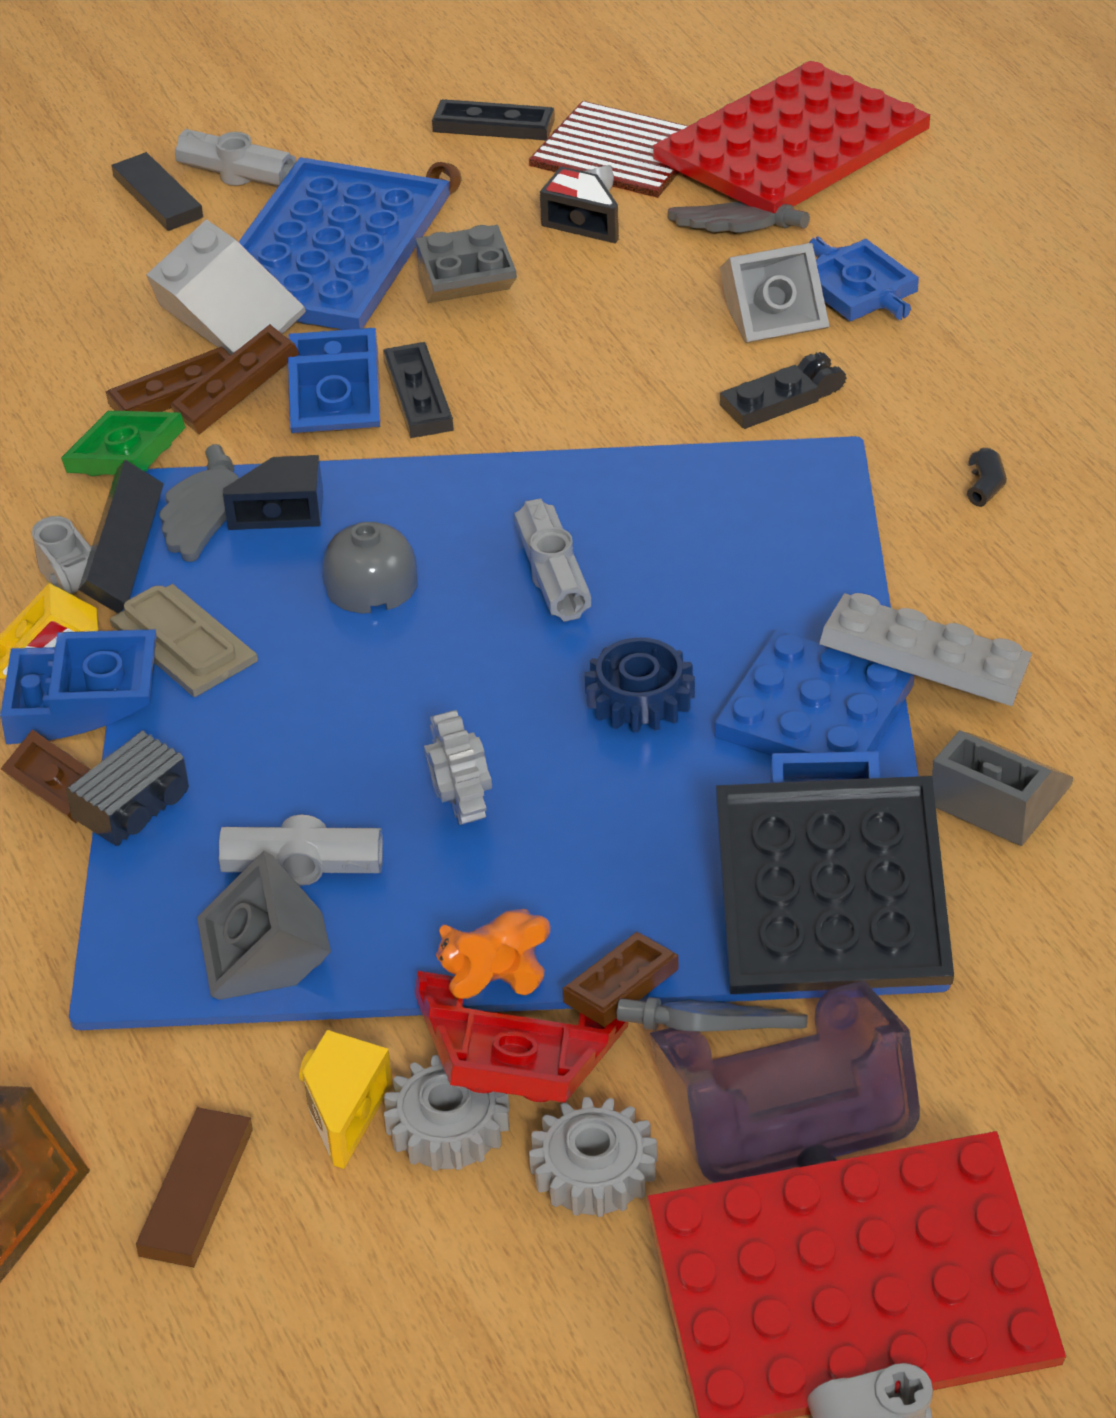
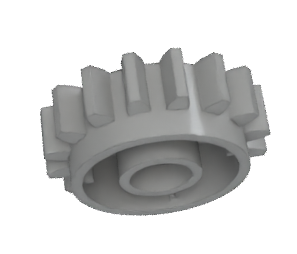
[384,1055,510,1171]
[529,1097,657,1217]

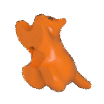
[436,909,551,999]

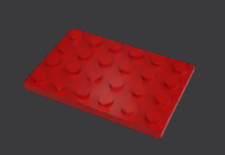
[653,61,931,213]
[647,1131,1066,1418]

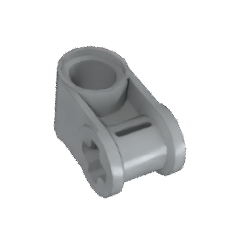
[32,516,92,595]
[807,1363,933,1418]

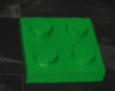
[61,410,186,476]

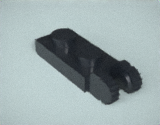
[720,352,847,429]

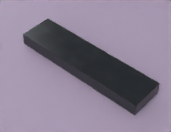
[78,460,164,613]

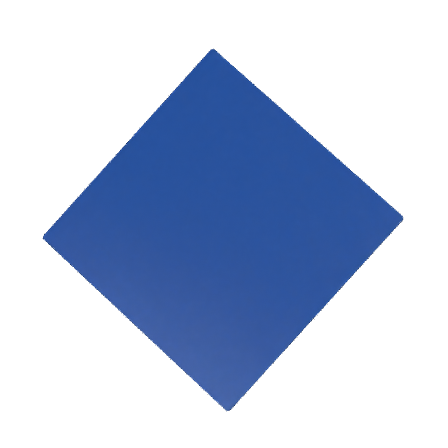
[69,436,951,1030]

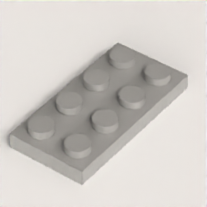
[819,593,1032,706]

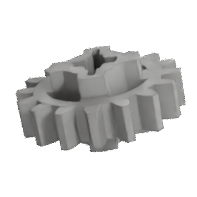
[424,710,492,825]

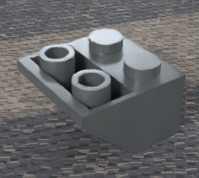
[416,224,517,303]
[932,730,1073,846]

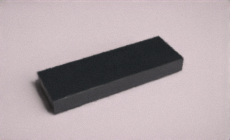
[432,99,555,141]
[111,152,203,231]
[383,342,454,439]

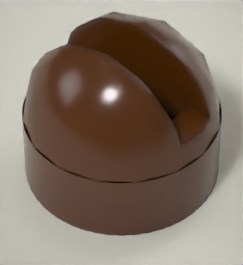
[426,162,462,194]

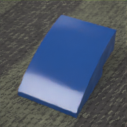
[288,328,381,433]
[0,629,157,744]

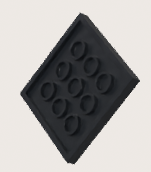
[716,776,954,994]

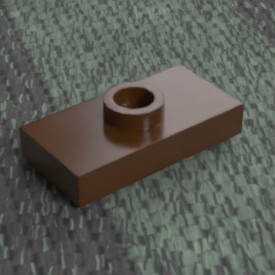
[562,932,679,1027]

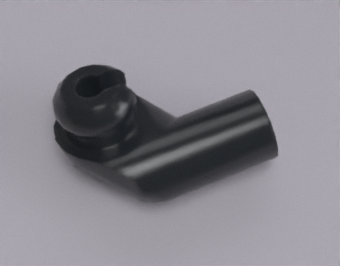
[967,447,1007,507]

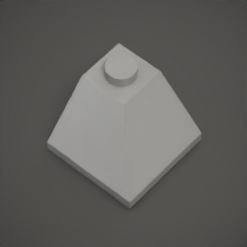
[719,243,830,343]

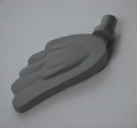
[668,202,810,233]
[159,444,239,562]
[617,997,808,1031]

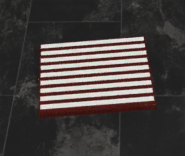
[529,101,688,198]

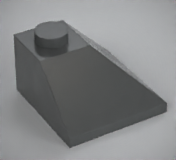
[197,851,331,1000]

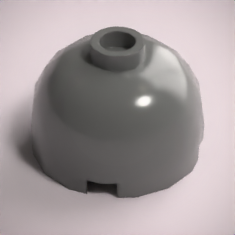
[322,522,418,614]

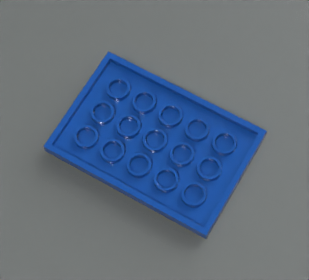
[239,157,450,330]

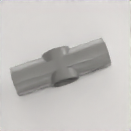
[175,129,296,187]
[514,498,591,622]
[219,814,383,886]

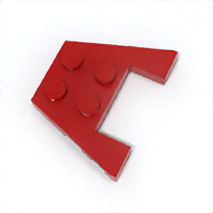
[415,971,629,1103]

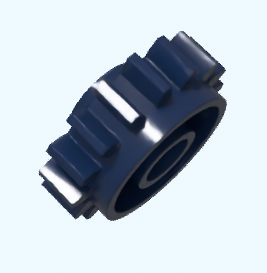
[584,638,695,732]

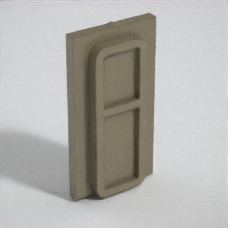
[110,584,258,698]

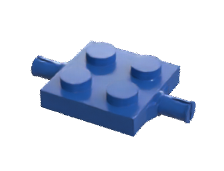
[809,236,919,321]

